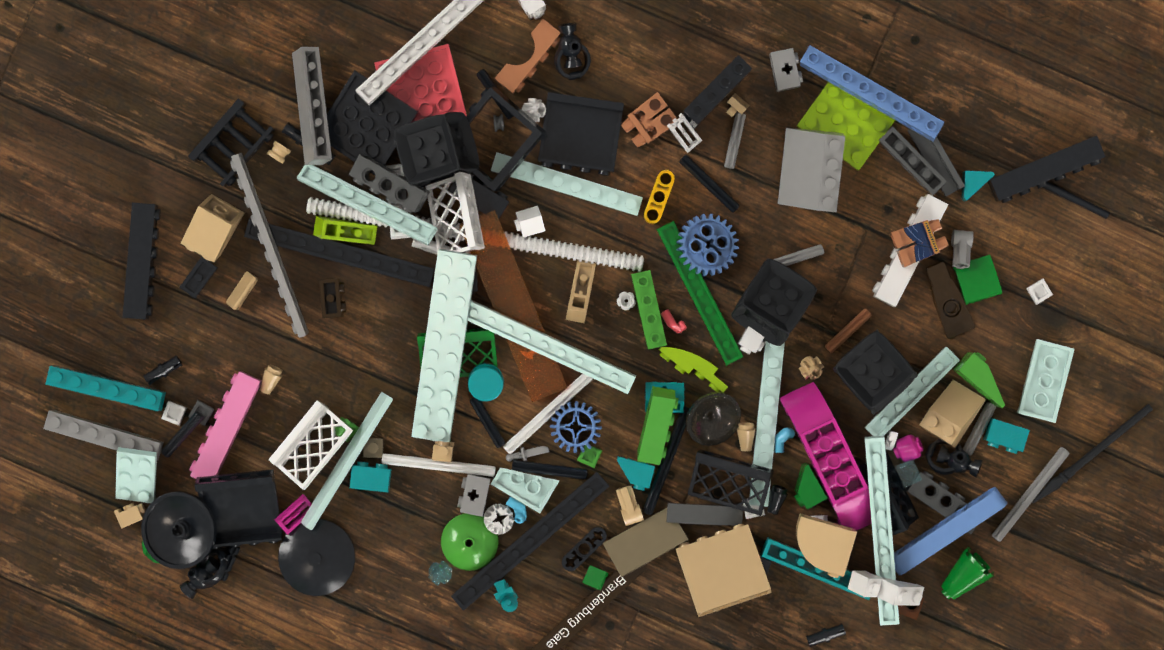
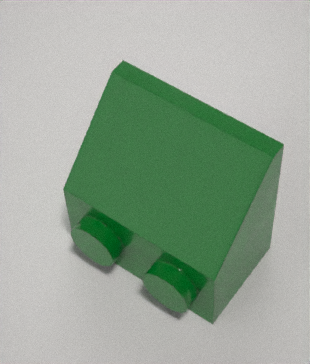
[794,463,827,510]

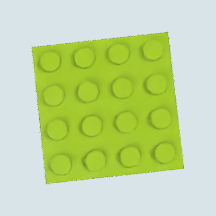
[797,82,895,171]

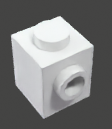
[514,206,545,238]
[738,326,765,355]

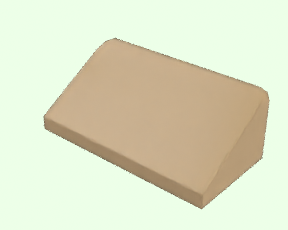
[226,271,258,310]

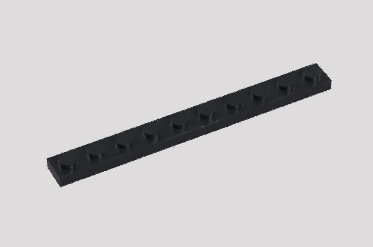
[244,219,435,287]
[451,472,609,611]

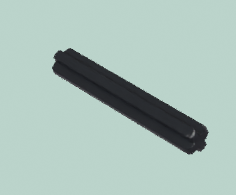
[679,155,739,213]
[512,460,588,479]

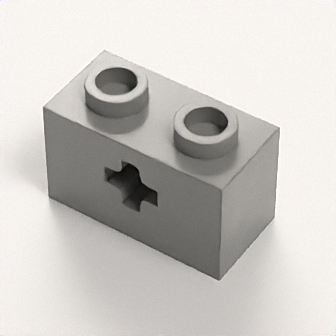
[769,48,803,92]
[457,474,491,517]

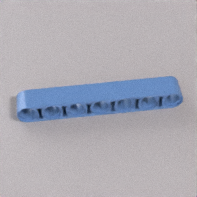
[894,487,1007,575]

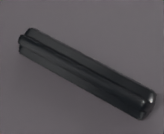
[476,69,514,119]
[470,397,505,448]
[161,411,204,458]

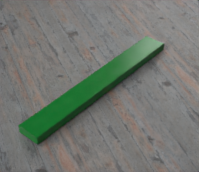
[656,221,743,366]

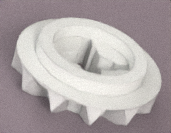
[484,504,515,535]

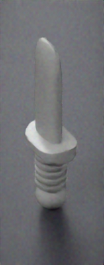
[506,446,549,461]

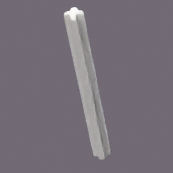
[503,374,593,454]
[382,454,496,477]

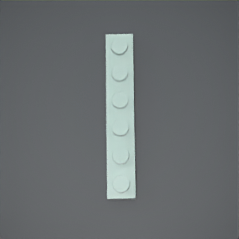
[864,347,960,436]

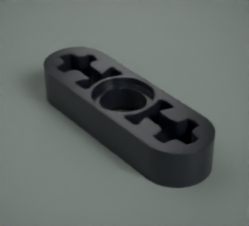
[562,526,607,571]

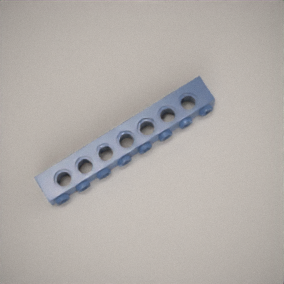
[800,45,944,142]

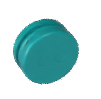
[468,363,504,401]

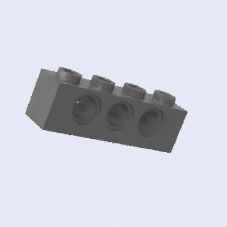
[879,127,947,196]
[349,154,430,214]
[905,471,977,534]

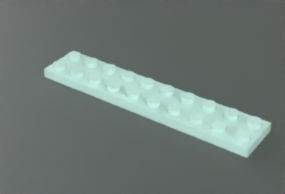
[411,249,477,442]

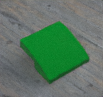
[953,255,1002,305]

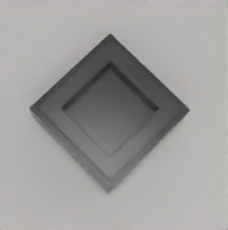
[188,400,215,426]

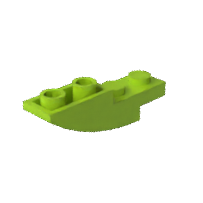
[658,347,728,393]

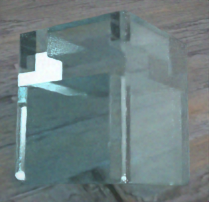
[895,459,922,488]

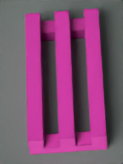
[274,494,312,535]

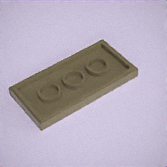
[603,508,688,578]

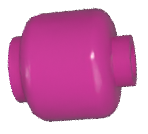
[893,435,924,462]

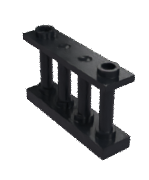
[188,98,275,187]

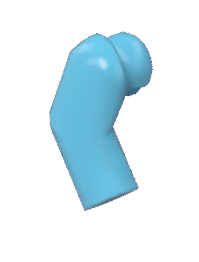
[774,427,795,453]

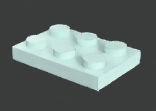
[116,447,157,503]

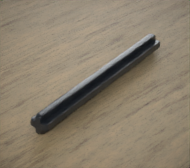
[643,406,692,515]

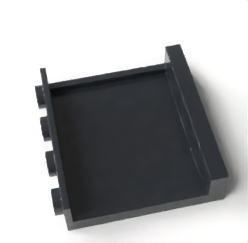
[683,55,752,129]
[538,92,624,176]
[195,469,283,549]

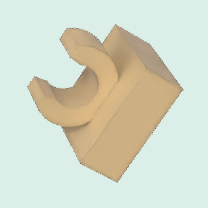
[726,93,750,117]

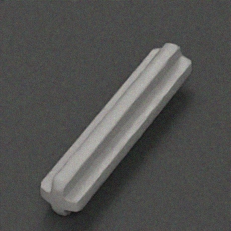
[724,112,746,169]
[773,244,824,266]
[963,402,996,456]

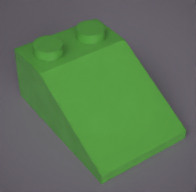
[953,352,1005,408]

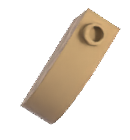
[796,513,857,578]

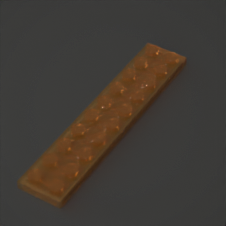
[459,210,568,402]

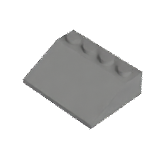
[778,128,845,212]

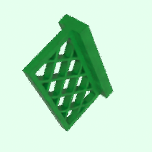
[417,328,498,377]

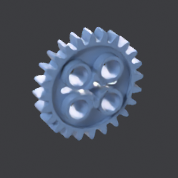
[676,214,739,276]

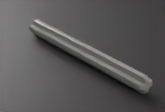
[992,447,1069,542]

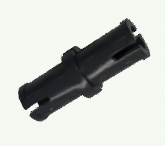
[143,355,183,385]
[806,623,846,647]

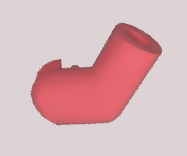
[661,309,687,333]

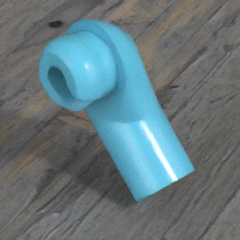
[506,496,527,524]

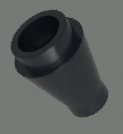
[767,485,788,515]

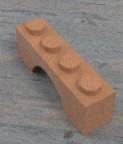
[495,19,561,94]

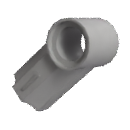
[951,230,973,269]

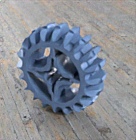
[550,401,602,453]

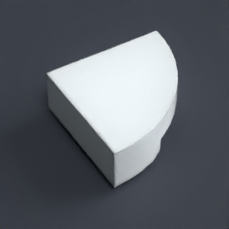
[885,431,898,451]

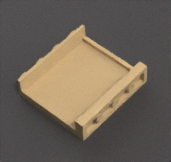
[675,524,771,617]

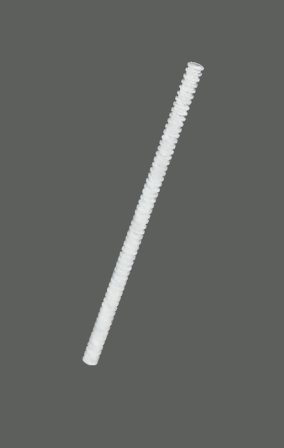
[306,197,644,272]

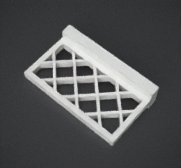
[425,172,485,253]
[269,400,354,490]

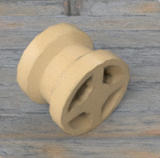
[267,141,291,164]

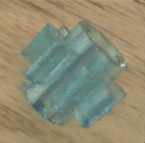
[428,560,452,586]

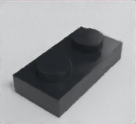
[179,257,218,299]

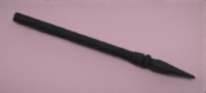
[1032,404,1153,503]

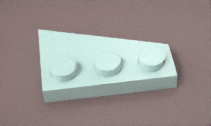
[491,468,559,514]

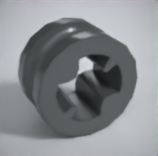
[493,114,504,132]

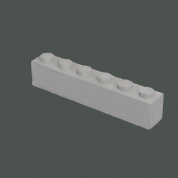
[292,47,332,165]
[43,410,164,461]

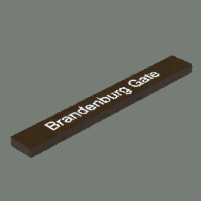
[530,565,647,650]

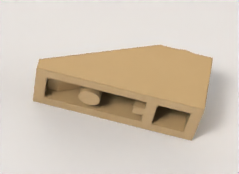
[566,260,596,323]

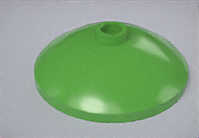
[441,513,498,571]

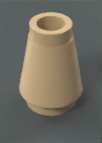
[260,365,282,395]
[737,422,756,451]

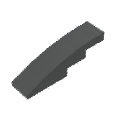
[666,503,743,526]

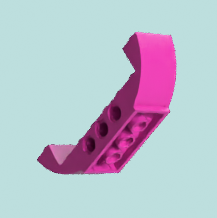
[779,382,872,531]

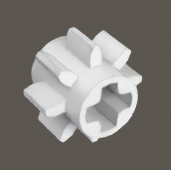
[522,98,546,122]

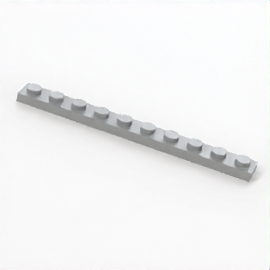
[230,153,309,338]

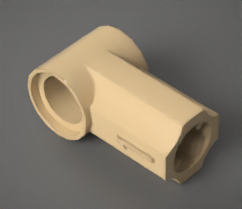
[616,485,644,526]

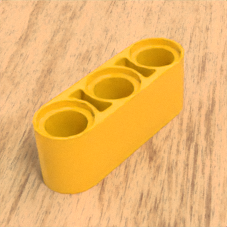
[644,170,675,224]

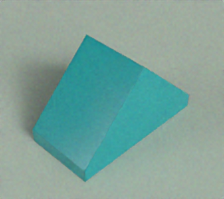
[961,171,995,201]

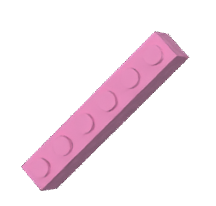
[189,371,262,479]

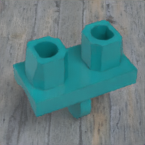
[494,579,519,612]

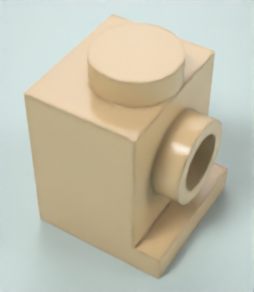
[432,441,454,462]
[114,503,146,529]

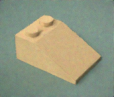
[919,380,986,448]

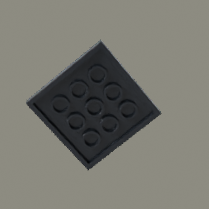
[327,70,419,176]

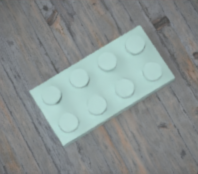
[1017,339,1074,423]

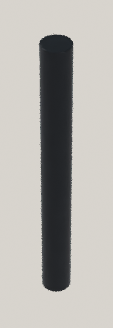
[1042,182,1110,219]

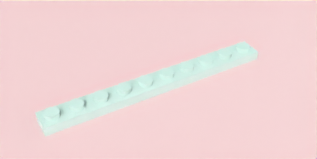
[468,300,636,394]
[749,341,785,507]
[865,436,899,626]

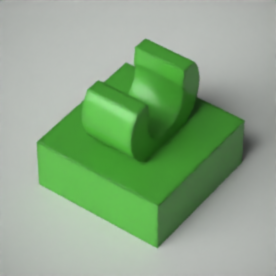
[335,417,359,443]

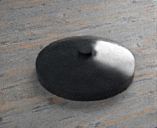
[141,491,217,569]
[278,519,356,596]

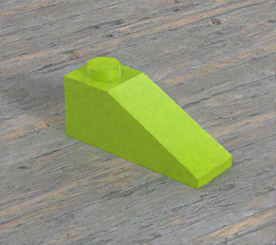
[313,216,377,245]

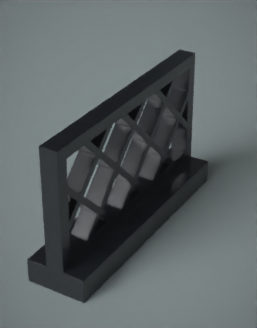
[688,449,774,516]
[858,451,919,536]

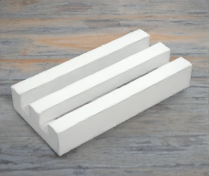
[667,113,702,153]

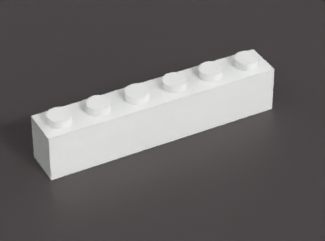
[872,194,949,307]

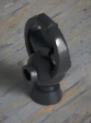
[554,23,591,80]
[925,439,983,478]
[180,549,228,599]

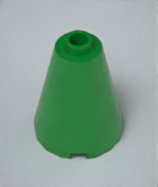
[941,547,994,600]

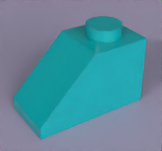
[617,456,655,491]

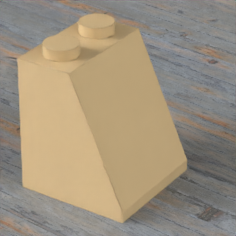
[181,194,244,262]

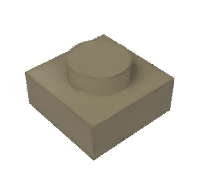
[363,438,383,458]

